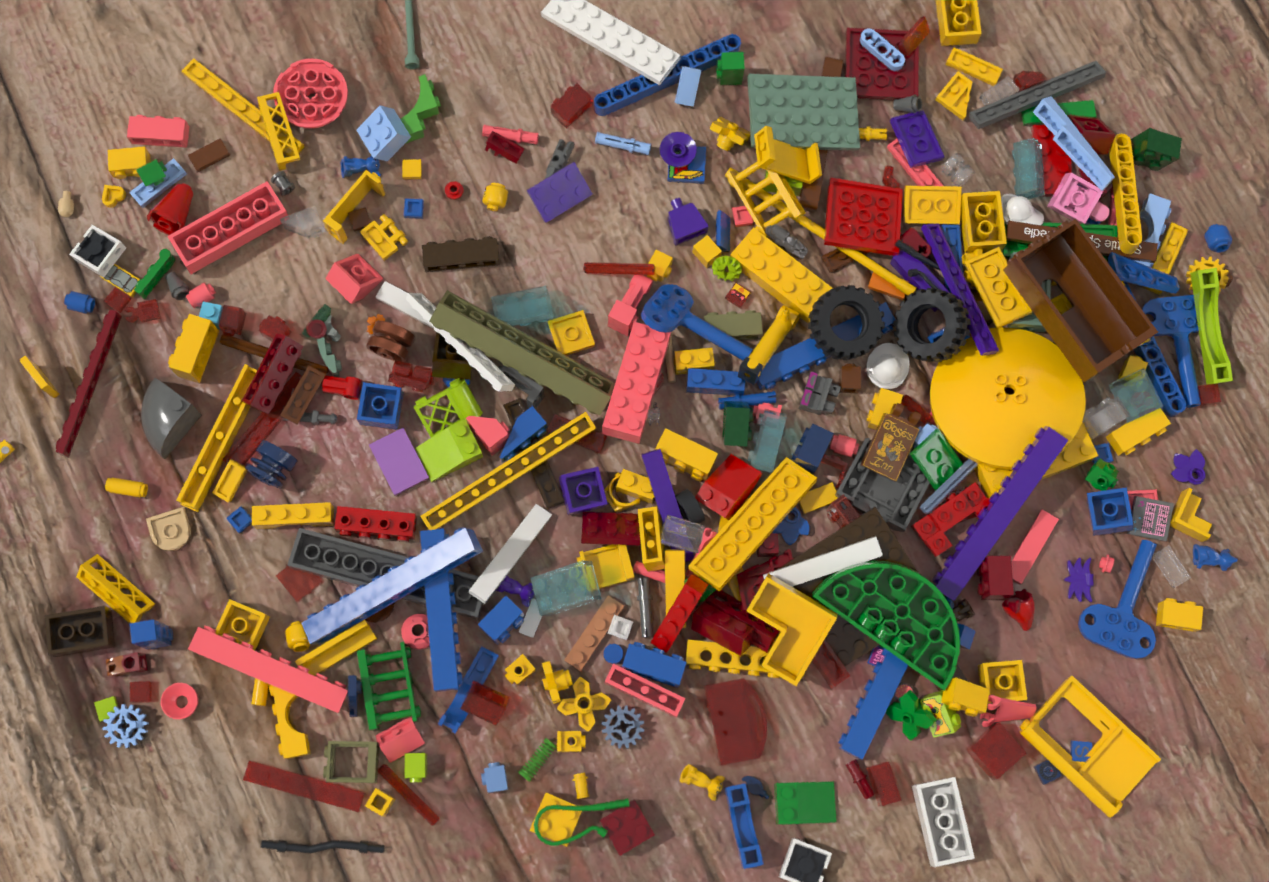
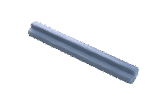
[920,459,978,514]

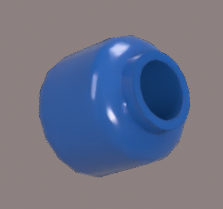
[1204,224,1232,253]

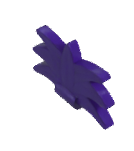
[1064,558,1094,602]

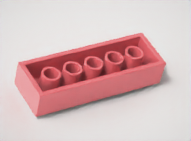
[167,181,289,275]
[602,322,671,444]

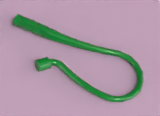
[534,798,629,846]

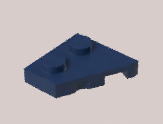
[348,675,362,717]

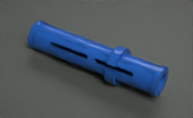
[718,391,776,410]

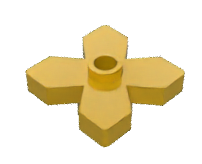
[709,117,751,151]
[542,661,573,704]
[557,677,611,732]

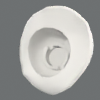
[1001,194,1044,225]
[866,343,909,389]

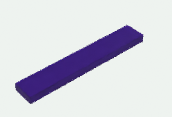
[641,448,694,562]

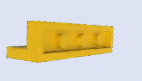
[257,92,300,171]
[76,554,155,623]
[295,620,377,676]

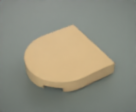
[146,507,191,551]

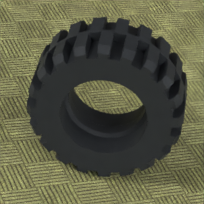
[808,285,885,360]
[893,288,971,362]

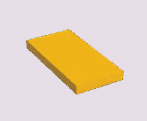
[964,247,1033,329]

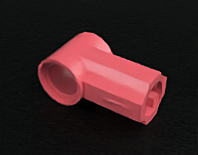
[621,272,653,309]

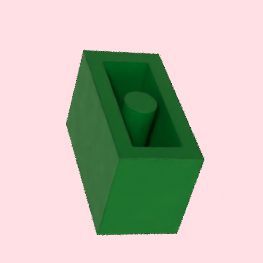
[716,52,745,85]

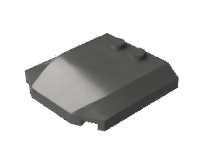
[835,438,930,533]

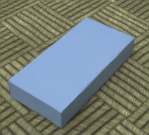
[675,66,701,107]

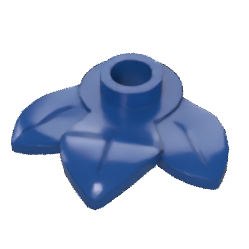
[773,507,810,545]

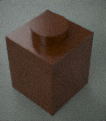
[839,364,861,393]

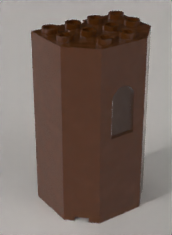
[1003,219,1158,382]

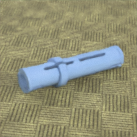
[595,132,651,155]

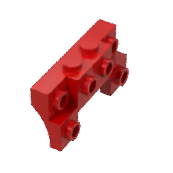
[911,482,991,557]

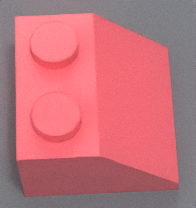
[325,253,384,304]
[466,416,510,456]

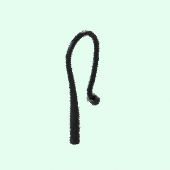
[894,239,940,289]

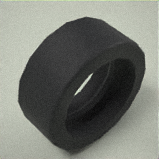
[675,489,705,528]

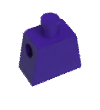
[668,198,709,246]

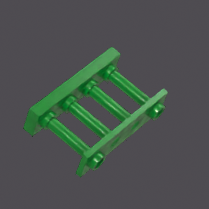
[357,642,421,731]

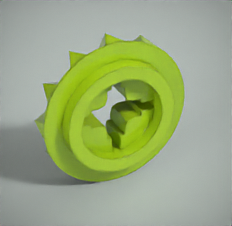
[712,256,742,282]

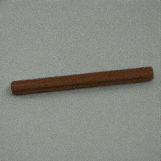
[220,334,329,376]

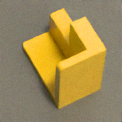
[1170,488,1212,542]

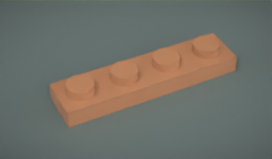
[564,595,624,672]

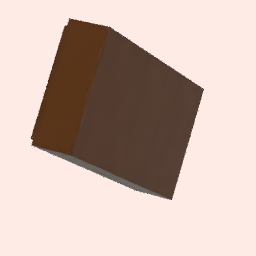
[188,138,230,173]

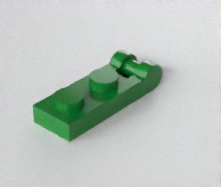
[134,249,175,300]

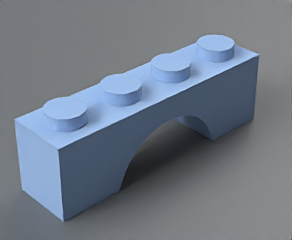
[1133,193,1171,268]

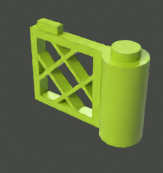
[414,378,483,438]

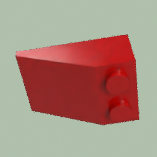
[695,454,763,520]

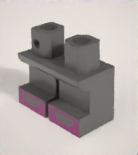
[798,371,841,415]

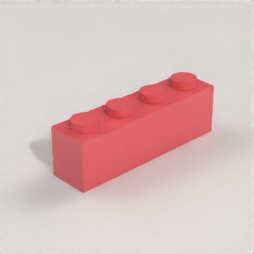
[605,664,685,718]

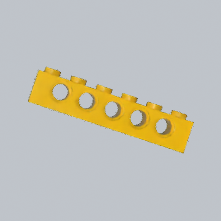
[685,640,804,678]

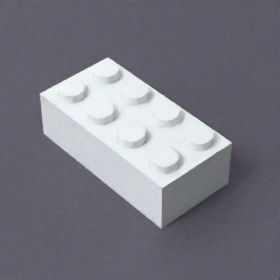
[912,777,975,867]

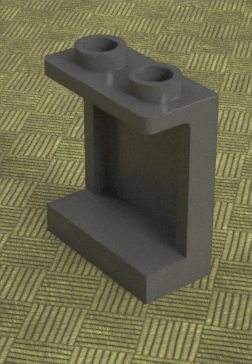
[498,365,545,410]

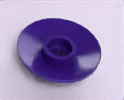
[660,132,697,167]

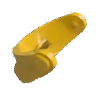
[604,472,641,512]

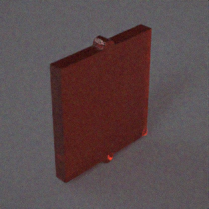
[276,565,323,602]

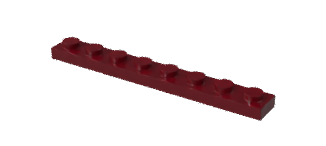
[56,309,122,458]

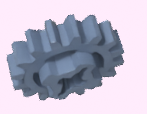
[602,705,644,749]

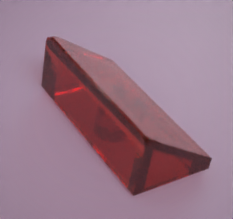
[898,16,930,56]

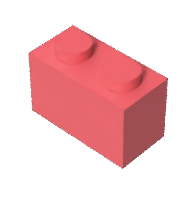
[608,300,639,336]

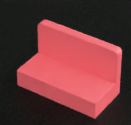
[376,717,425,763]

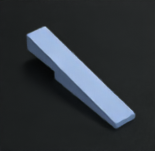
[1033,96,1115,191]

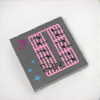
[1127,496,1174,541]

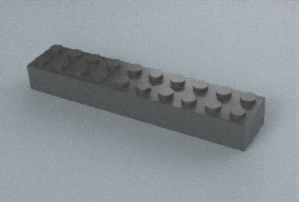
[287,528,484,620]

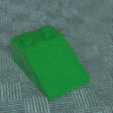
[774,782,836,825]

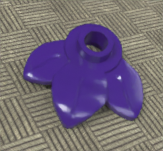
[1171,449,1206,485]

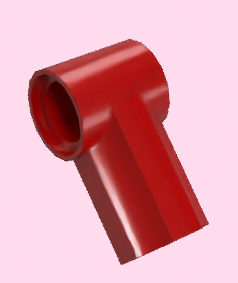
[322,375,363,400]

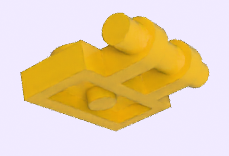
[360,214,409,261]

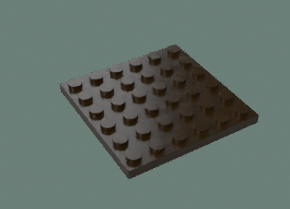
[776,507,918,669]

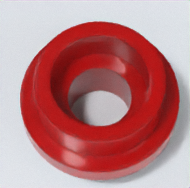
[445,181,463,200]

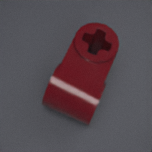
[900,227,931,263]

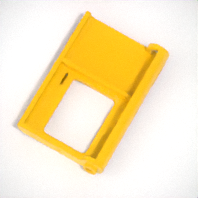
[1019,676,1161,818]

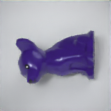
[495,576,537,607]

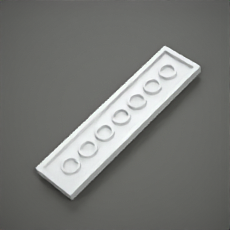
[541,0,681,85]

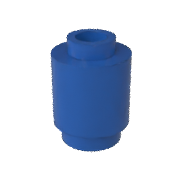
[64,291,95,314]

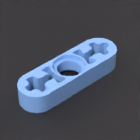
[860,29,905,71]

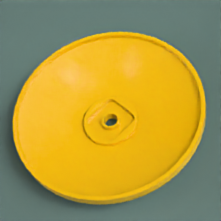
[930,327,1086,470]

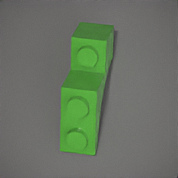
[400,74,441,143]

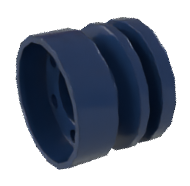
[245,440,298,489]

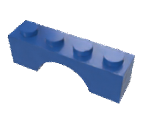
[724,783,764,869]

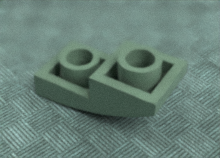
[317,337,342,378]

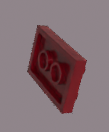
[581,512,640,545]

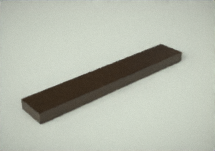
[503,398,565,509]

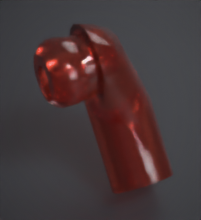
[882,165,900,189]

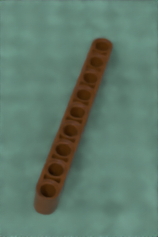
[799,56,843,211]

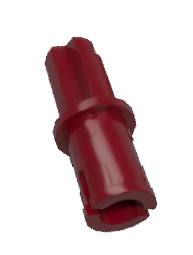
[845,759,874,799]

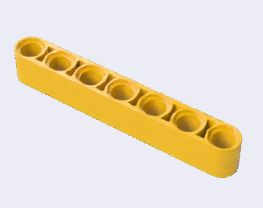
[1109,133,1142,254]

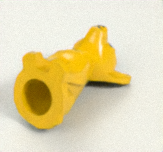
[680,764,725,801]

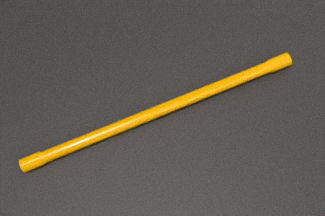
[725,167,917,295]

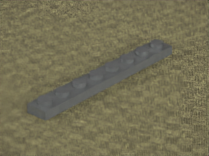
[969,61,1106,130]

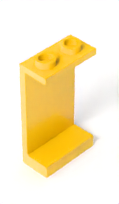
[754,126,822,184]
[323,170,385,244]

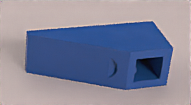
[500,406,548,463]

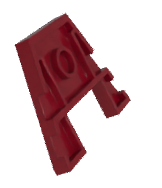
[736,549,793,614]

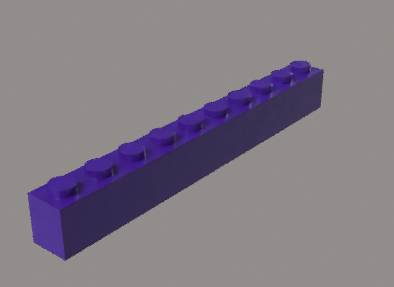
[932,426,1068,601]

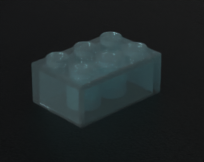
[491,286,554,326]
[531,560,602,616]

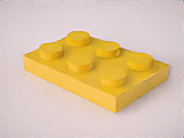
[903,186,962,224]

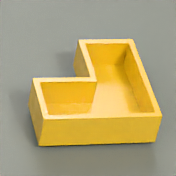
[747,573,838,686]

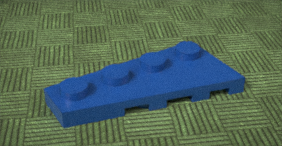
[1107,252,1180,294]

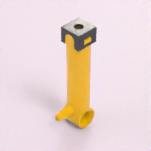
[738,305,801,385]

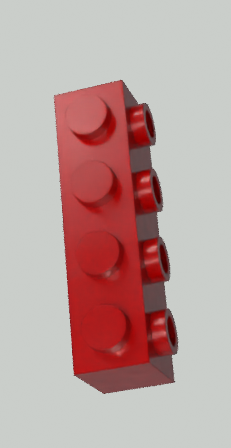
[334,506,417,542]

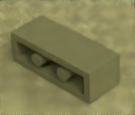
[704,310,763,343]

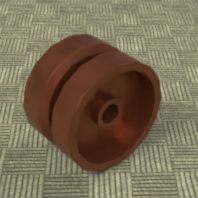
[366,321,415,362]

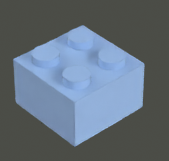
[357,106,411,161]

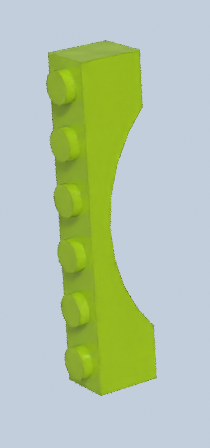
[1190,268,1233,385]

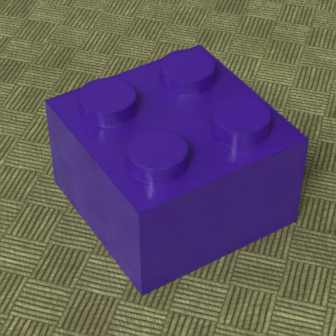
[559,467,607,516]

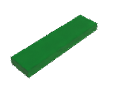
[1021,100,1097,126]

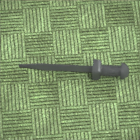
[266,410,338,425]

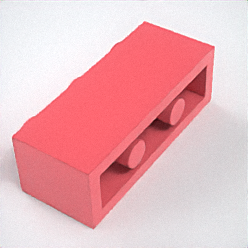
[127,115,190,148]

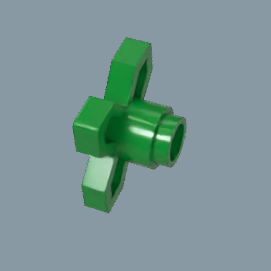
[885,690,937,741]

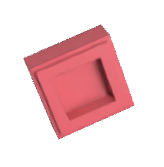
[732,206,754,227]

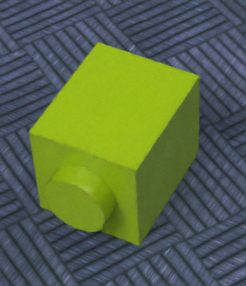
[405,753,427,782]

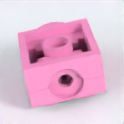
[1047,173,1109,224]

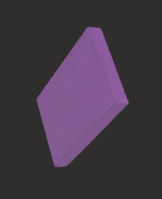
[369,428,429,496]

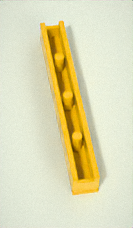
[176,364,257,512]

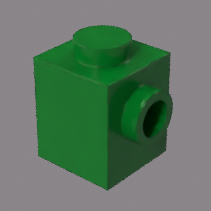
[136,158,168,186]

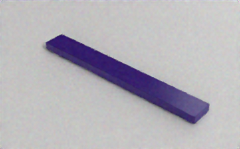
[921,223,999,356]

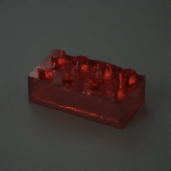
[704,678,767,766]

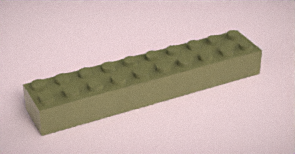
[429,290,615,415]

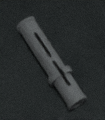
[637,578,654,638]

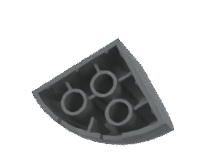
[141,378,202,460]

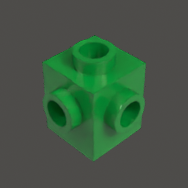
[1085,458,1119,491]

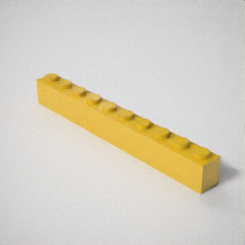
[420,412,596,530]

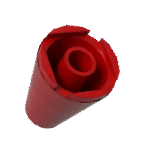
[147,183,193,235]

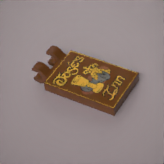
[860,403,921,482]

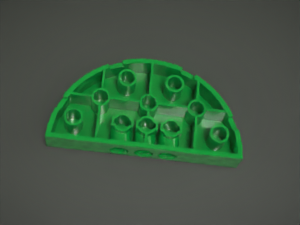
[812,561,960,691]

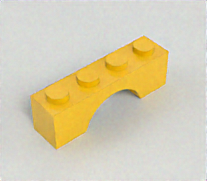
[252,502,334,529]
[269,684,311,759]

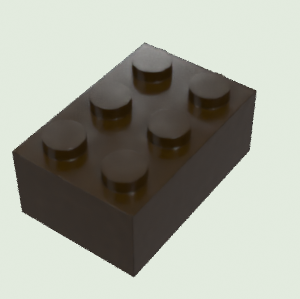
[432,332,472,380]
[44,606,115,657]

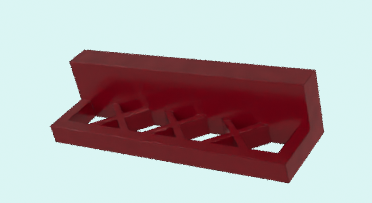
[705,590,780,653]

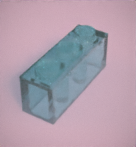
[1012,138,1045,199]
[747,409,787,473]

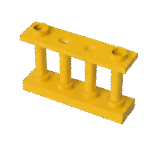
[727,162,806,237]

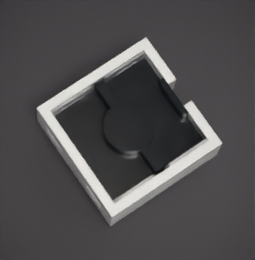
[69,225,126,278]
[779,838,832,882]

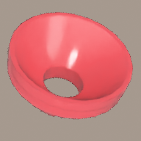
[401,614,430,650]
[161,683,198,720]

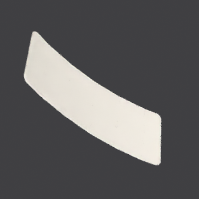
[519,599,546,638]

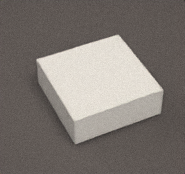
[608,615,633,640]

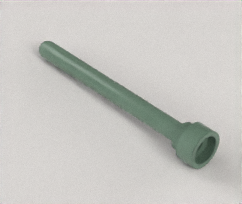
[405,0,420,70]

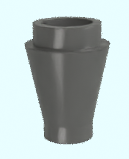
[893,95,922,113]
[165,272,189,300]

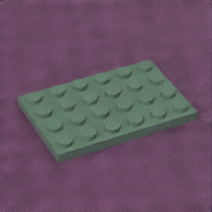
[747,74,860,151]

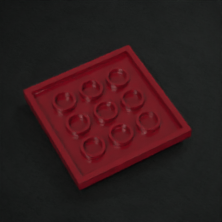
[845,28,919,100]

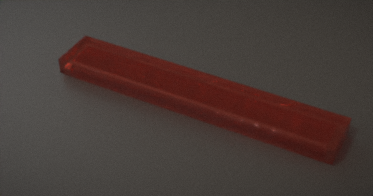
[222,372,302,466]
[243,760,365,812]

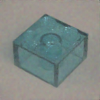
[1109,368,1163,423]

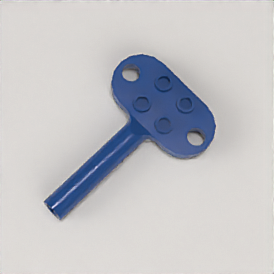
[641,284,753,361]
[1142,295,1201,408]
[1078,540,1157,659]

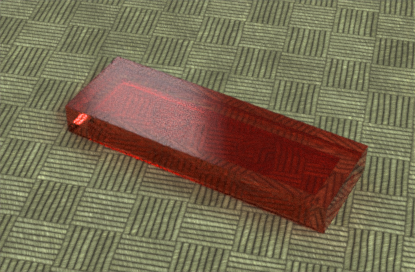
[547,414,607,454]

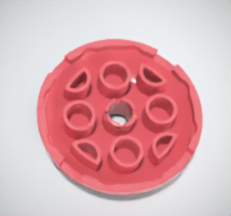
[273,59,348,129]

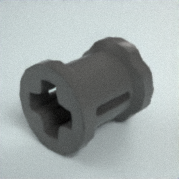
[271,171,295,196]

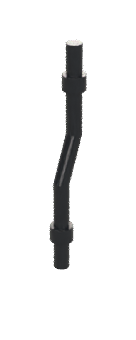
[261,840,385,854]

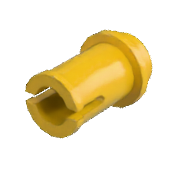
[572,773,590,799]

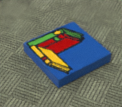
[667,146,706,184]

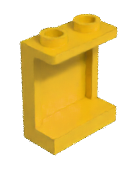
[576,545,634,592]

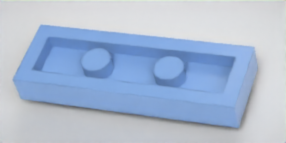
[129,158,187,208]

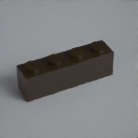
[422,236,500,272]

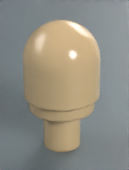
[58,191,74,217]

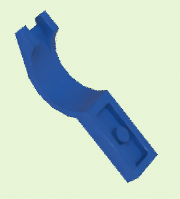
[438,646,499,734]

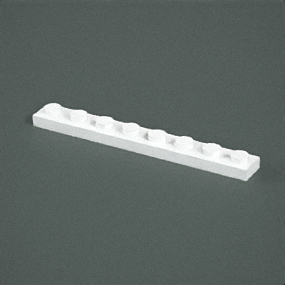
[406,293,515,392]

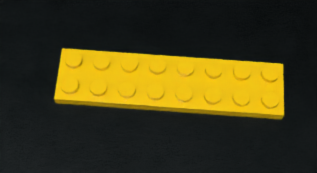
[688,457,817,592]

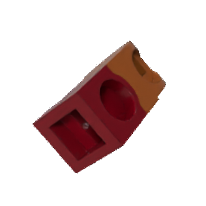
[106,652,148,676]

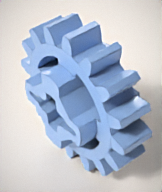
[102,704,149,748]

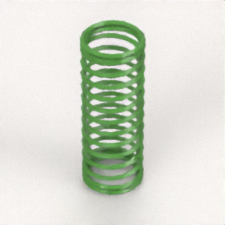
[518,738,557,782]

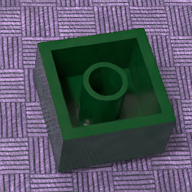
[1131,128,1182,171]
[722,401,753,447]

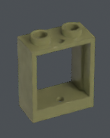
[323,741,379,783]

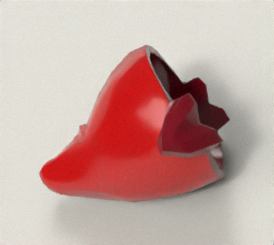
[1002,588,1035,631]

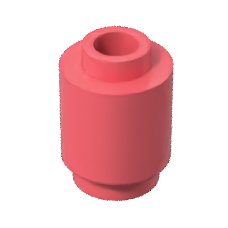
[186,282,216,308]
[829,434,859,457]

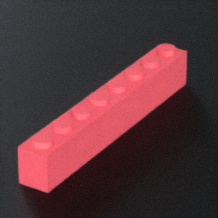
[188,625,348,713]

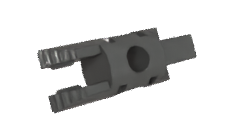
[545,139,575,179]
[765,224,808,260]

